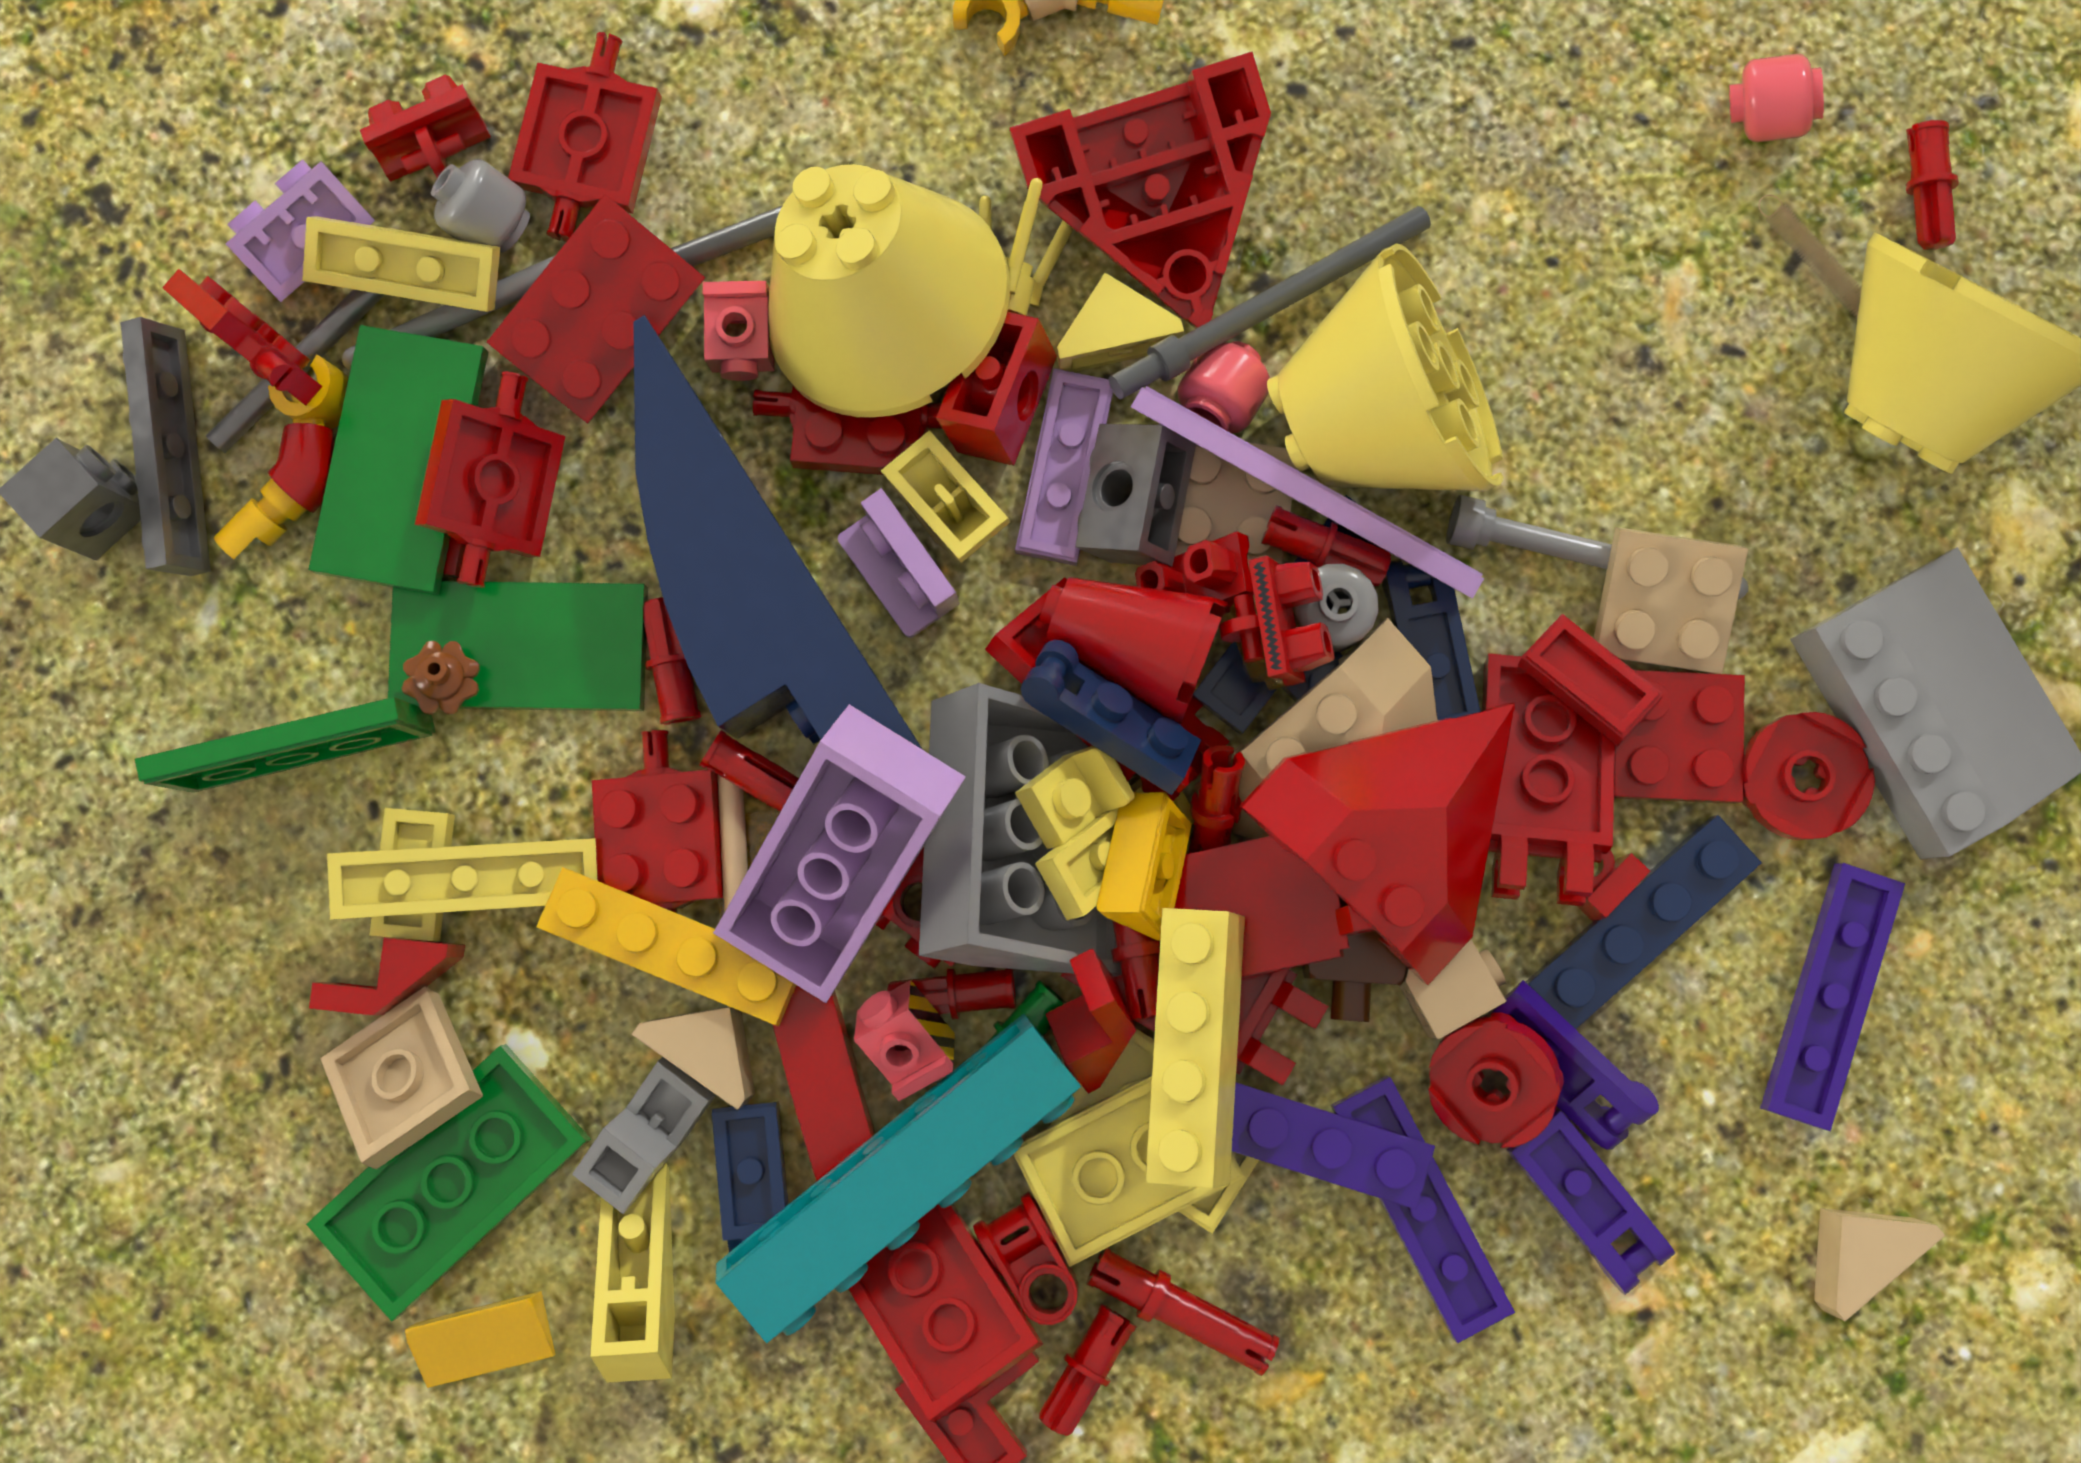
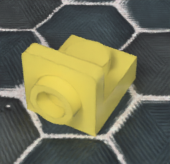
[1015,746,1135,849]

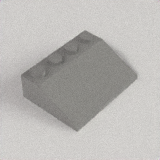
[1790,547,2081,860]
[919,683,1122,977]

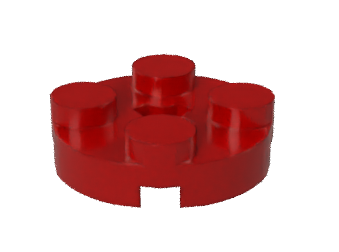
[1741,712,1875,840]
[1428,1012,1564,1148]

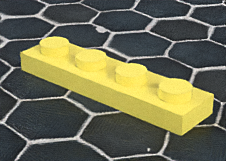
[327,838,597,920]

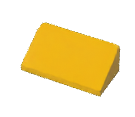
[1096,792,1192,941]
[404,1291,556,1388]

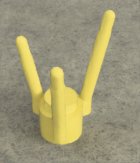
[979,178,1073,316]

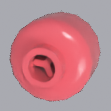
[1729,54,1824,142]
[1178,341,1270,434]

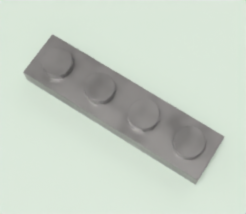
[120,317,211,576]

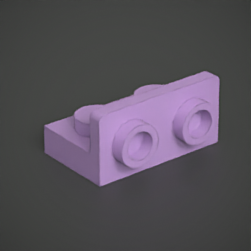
[226,159,375,302]
[838,488,960,638]

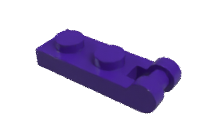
[1483,980,1659,1150]
[1507,1109,1676,1295]

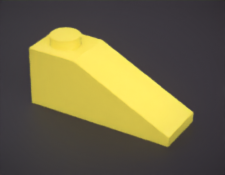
[590,1163,675,1383]

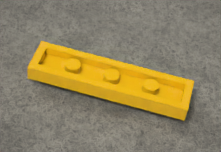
[536,867,796,1027]

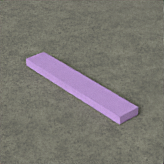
[1131,386,1484,598]

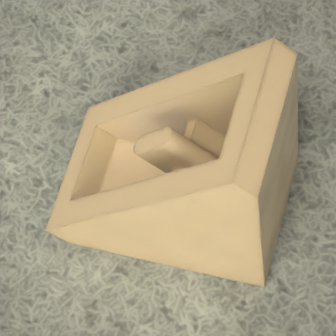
[631,1006,755,1110]
[1814,1208,1945,1321]

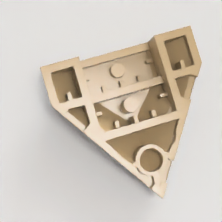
[1194,617,1437,839]

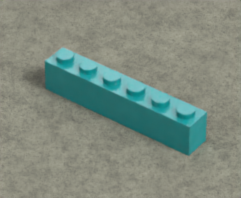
[715,1014,1081,1344]

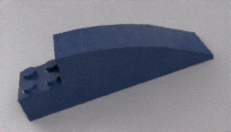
[634,315,923,750]

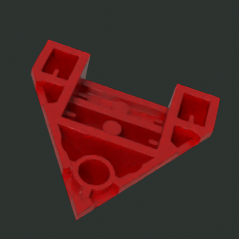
[1009,52,1271,329]
[1239,703,1515,985]

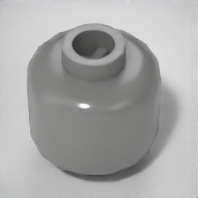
[431,159,530,253]
[1293,564,1379,652]

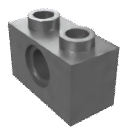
[1075,424,1196,567]
[0,438,141,560]

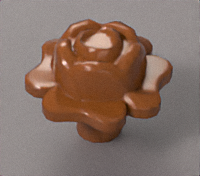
[402,641,480,715]

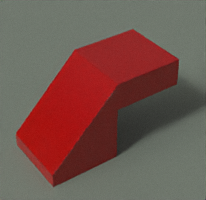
[309,937,465,1016]
[1046,948,1136,1094]

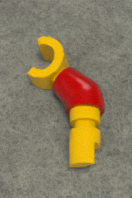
[213,354,349,560]

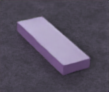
[1015,368,1113,566]

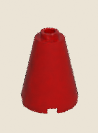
[1039,577,1228,723]

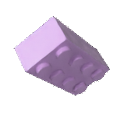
[713,704,966,1003]

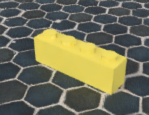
[1145,908,1245,1189]

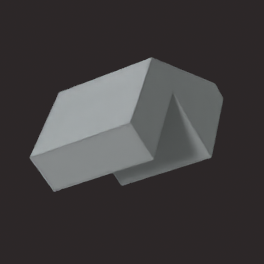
[572,1057,716,1214]

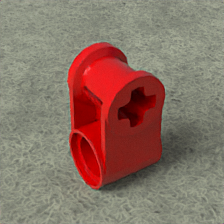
[973,1191,1079,1325]

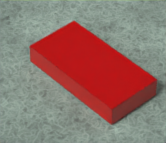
[1518,614,1664,747]

